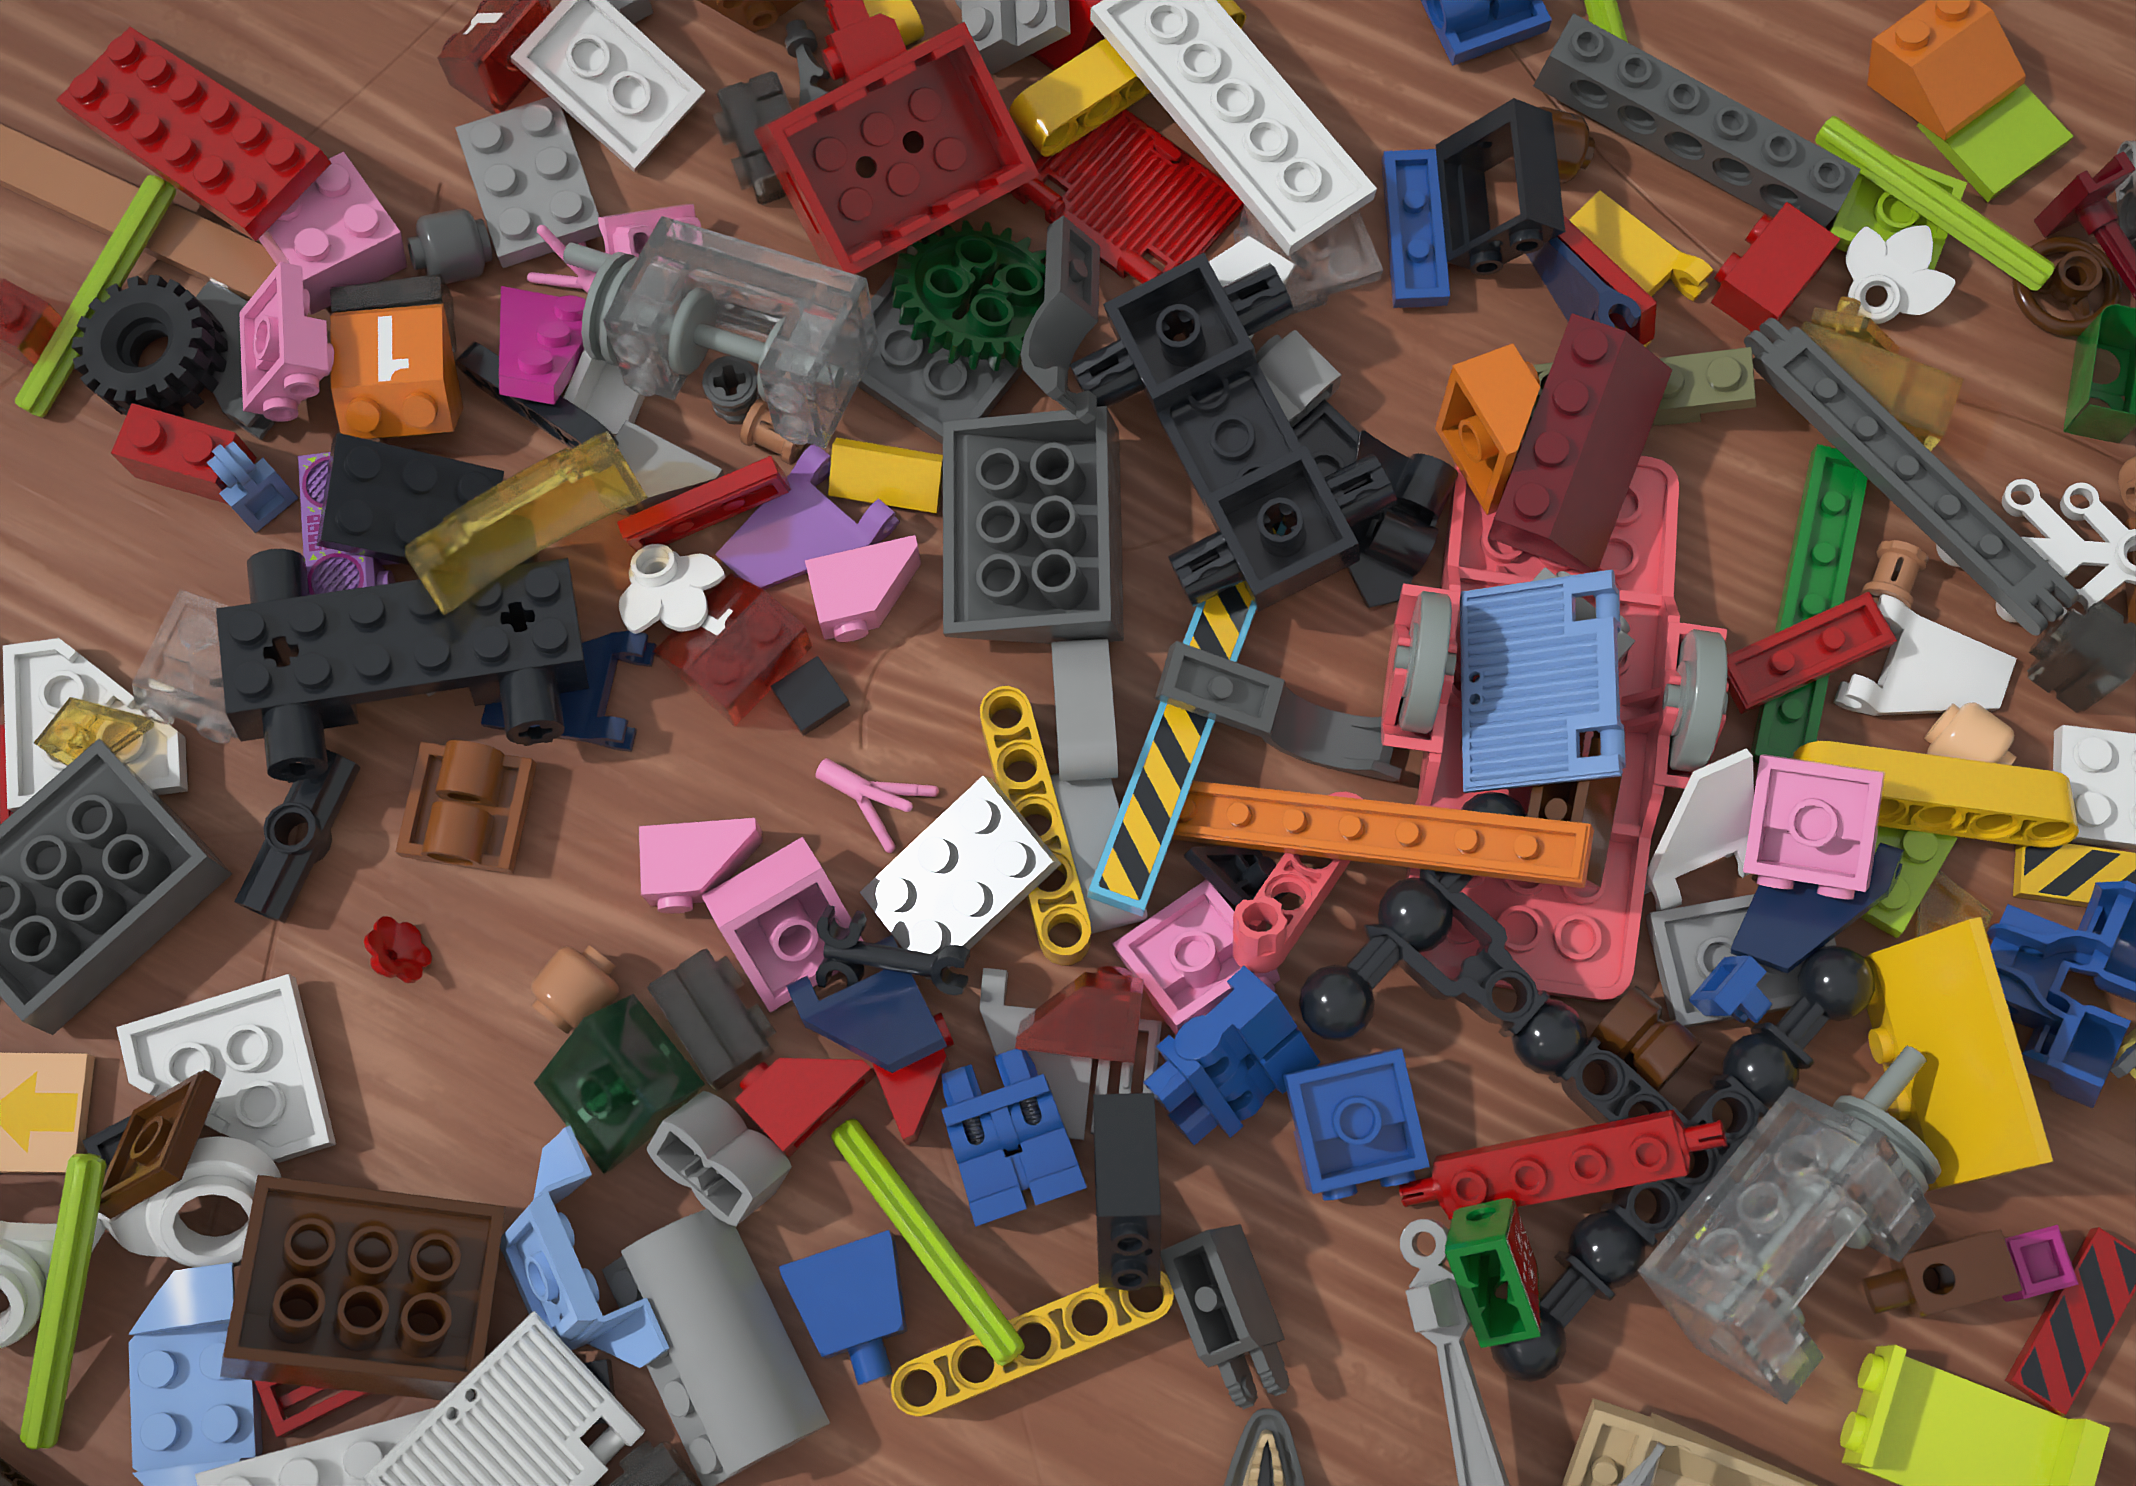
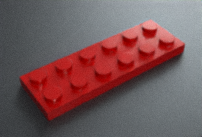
[56,27,332,242]

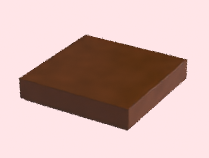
[99,1070,222,1219]

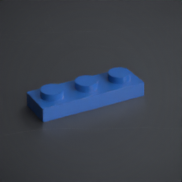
[1381,149,1450,308]

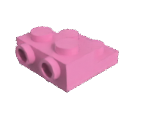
[239,262,334,422]
[1743,754,1885,899]
[1112,880,1280,1035]

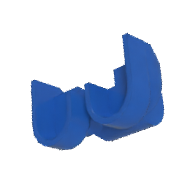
[1987,881,2136,1109]

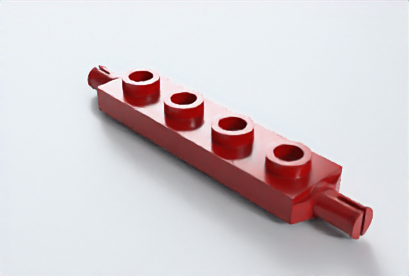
[1399,1110,1727,1220]

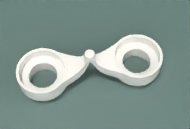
[0,1137,282,1349]

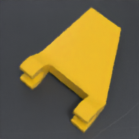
[1569,190,1713,347]

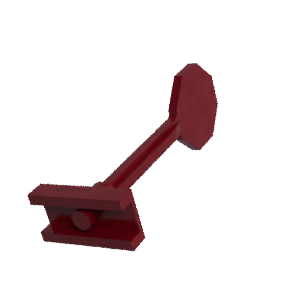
[2033,151,2136,300]

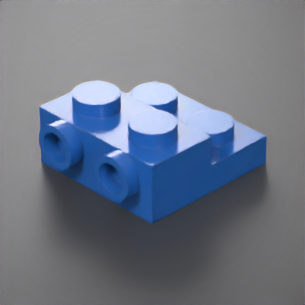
[1283,1048,1430,1201]

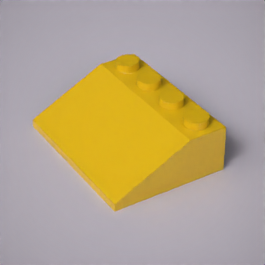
[1865,917,2053,1192]

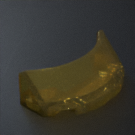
[405,431,648,615]

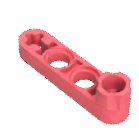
[1233,791,1363,974]

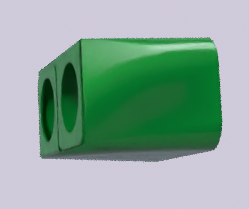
[2063,304,2136,443]

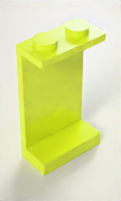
[1840,1345,2110,1486]

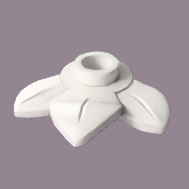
[1846,225,1955,324]
[619,544,725,634]

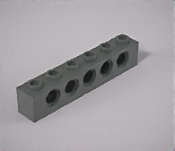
[1533,13,1861,228]

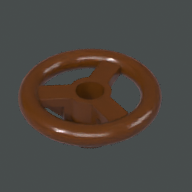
[2012,236,2122,337]

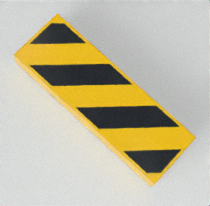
[2013,843,2136,907]

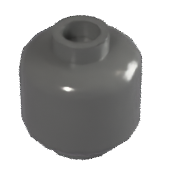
[407,209,492,285]

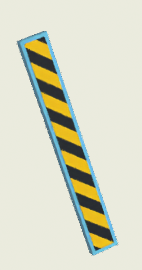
[1087,522,1287,917]

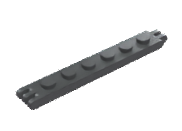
[1744,318,2079,636]

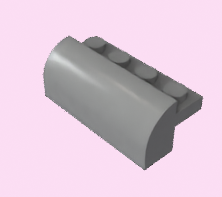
[602,1209,830,1486]

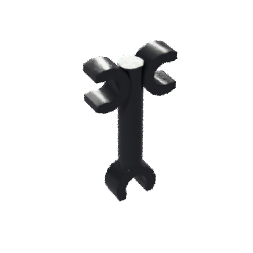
[816,905,970,995]

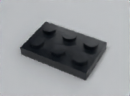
[316,433,504,574]

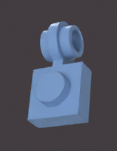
[207,441,298,534]

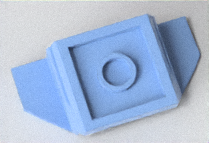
[500,1126,669,1368]
[128,1263,263,1486]

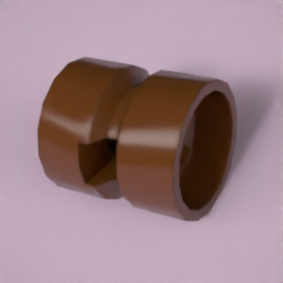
[1589,986,1702,1092]

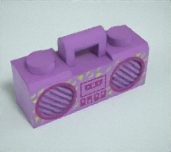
[298,452,398,595]

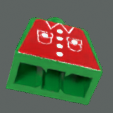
[1445,1198,1541,1348]

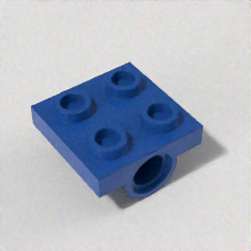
[1421,0,1552,66]

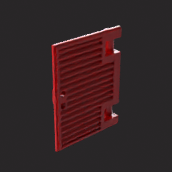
[1010,109,1246,284]

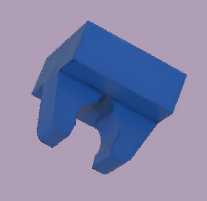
[1688,955,1772,1023]

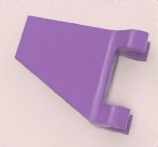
[715,442,900,593]

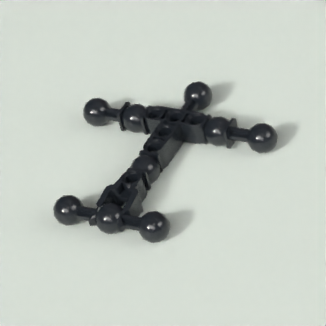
[1299,791,1875,1382]

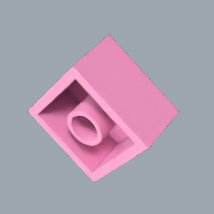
[259,152,407,315]

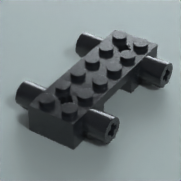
[1070,253,1398,612]
[216,516,589,783]

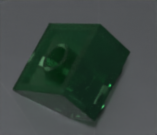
[534,993,705,1174]

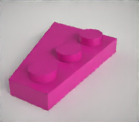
[499,286,586,405]

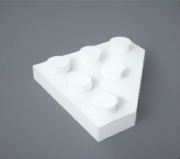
[3,638,188,812]
[116,974,336,1163]

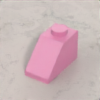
[805,535,921,642]
[639,818,763,913]

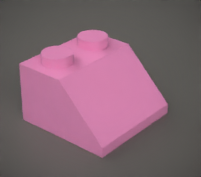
[701,837,863,1012]

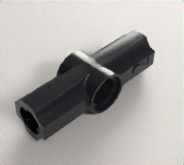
[234,749,361,924]

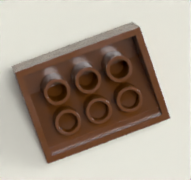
[220,1175,506,1400]

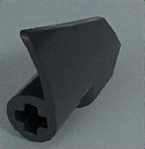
[1347,431,1458,609]

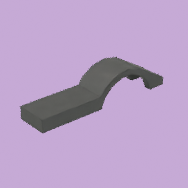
[1020,216,1100,425]
[1155,641,1402,782]

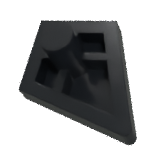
[1184,846,1289,907]

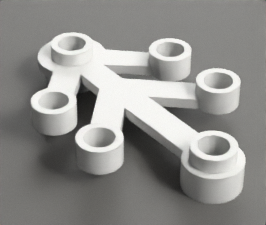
[1936,479,2136,627]

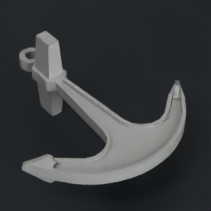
[1400,1219,1666,1486]

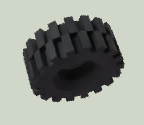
[72,275,228,417]

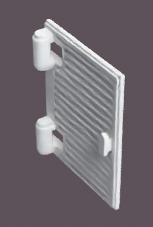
[363,1311,645,1486]

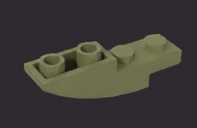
[1529,347,1757,426]

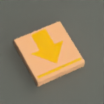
[0,1053,95,1174]

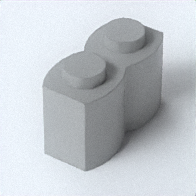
[1256,330,1341,428]
[646,1091,792,1226]

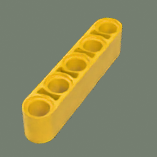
[1009,0,1246,157]
[980,686,1091,966]
[1792,741,2079,848]
[891,1270,1174,1417]

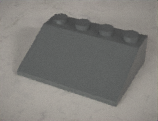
[943,406,1124,644]
[0,738,232,1035]

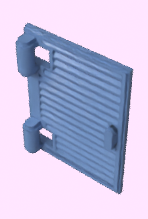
[1460,570,1626,793]

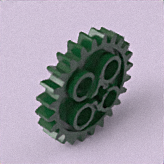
[891,220,1046,371]

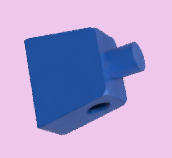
[779,1230,907,1386]

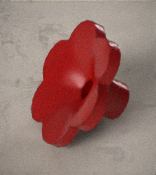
[364,916,432,984]

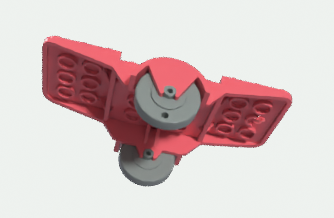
[1381,439,1729,1002]

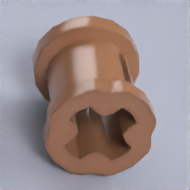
[740,398,812,465]
[1861,540,1929,610]

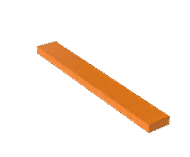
[1172,781,1594,888]

